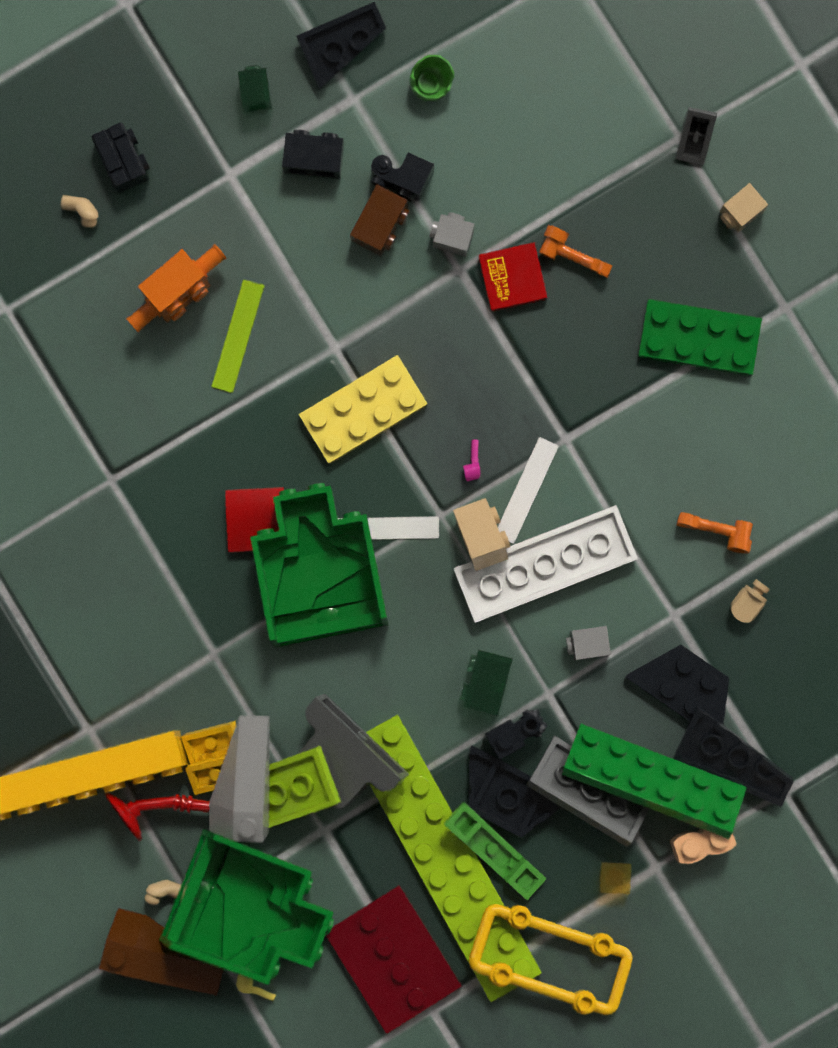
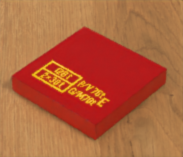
[478,242,548,312]

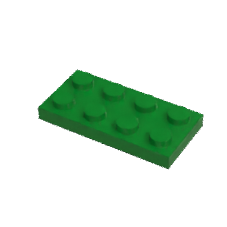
[638,299,762,376]

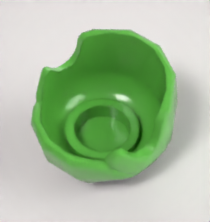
[409,55,455,101]

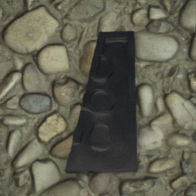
[673,705,794,807]

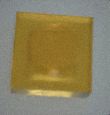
[600,862,631,894]

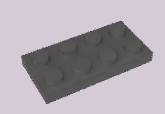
[526,736,650,847]

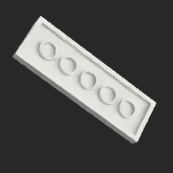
[453,505,638,623]

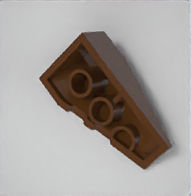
[99,908,224,996]

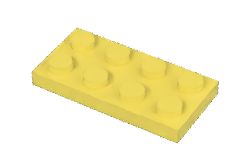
[299,355,428,464]

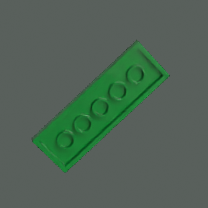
[562,724,747,839]

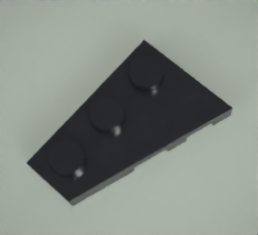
[296,2,386,90]

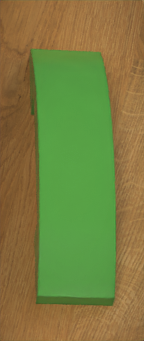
[443,802,547,900]

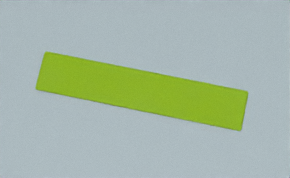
[212,280,264,393]

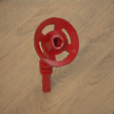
[104,792,210,842]

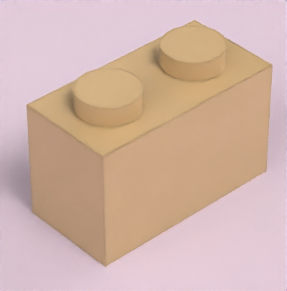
[453,498,511,571]

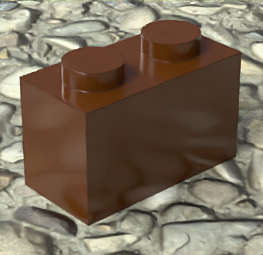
[350,185,410,256]

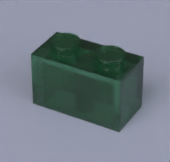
[459,650,513,716]

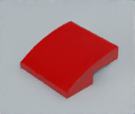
[225,487,284,552]

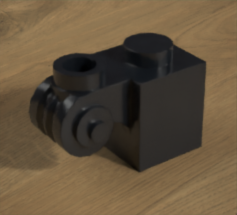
[370,152,434,201]
[484,709,548,760]

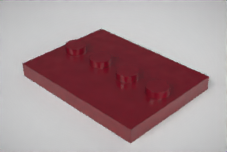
[325,884,462,1034]

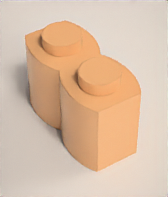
[670,829,736,864]

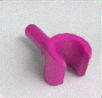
[463,439,480,481]

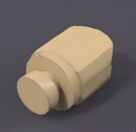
[730,579,770,623]

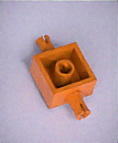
[126,244,227,333]

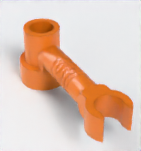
[539,225,612,278]
[677,512,753,554]

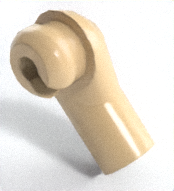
[145,880,181,905]

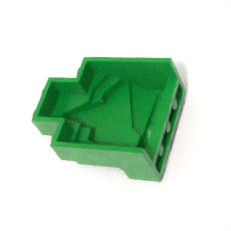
[250,483,389,648]
[159,829,334,985]

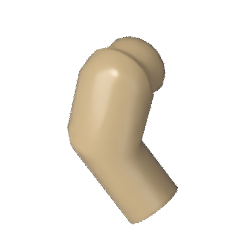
[61,195,99,228]

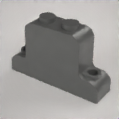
[298,694,409,809]

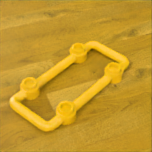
[469,904,633,1015]

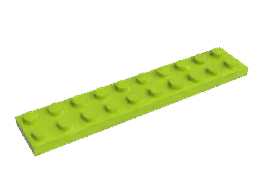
[366,714,542,1002]

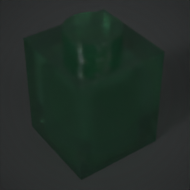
[238,65,273,113]

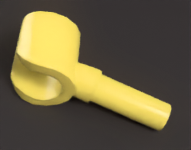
[236,974,276,1001]

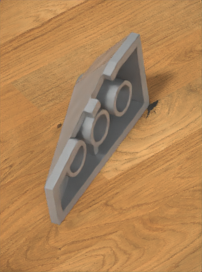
[209,715,270,842]

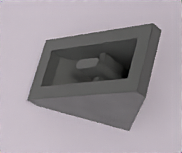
[676,107,717,165]

